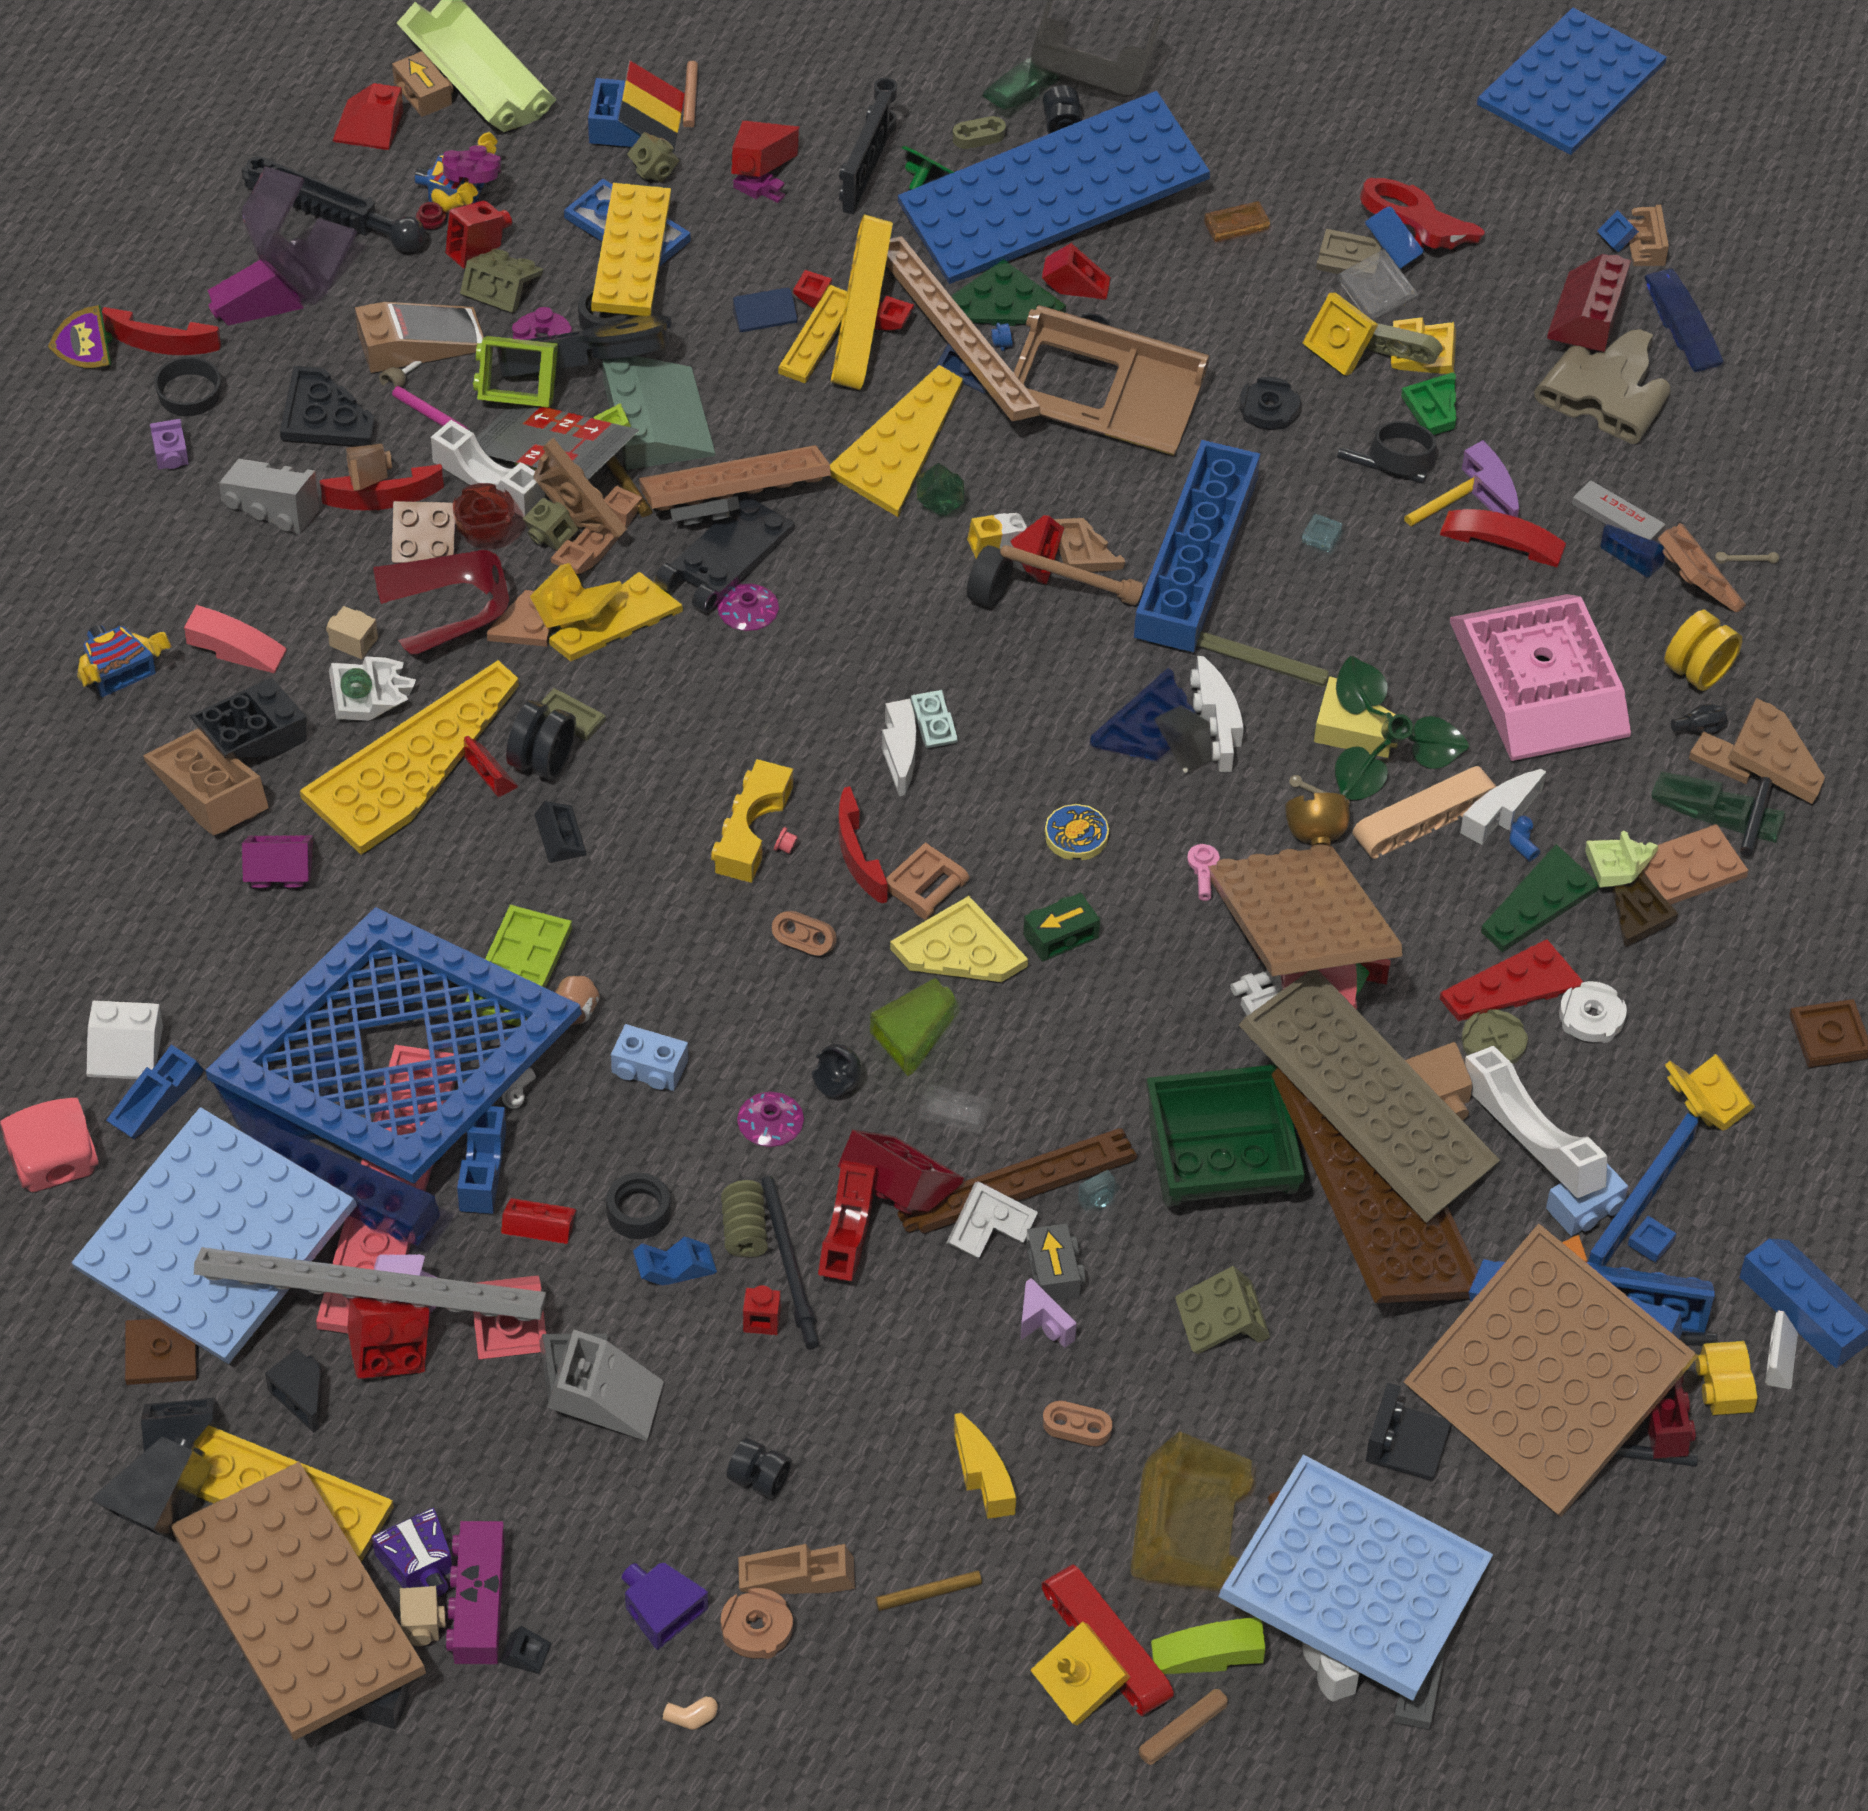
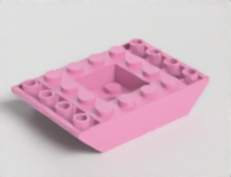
[1450,594,1631,761]

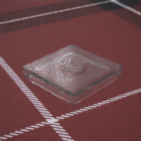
[1337,249,1418,322]

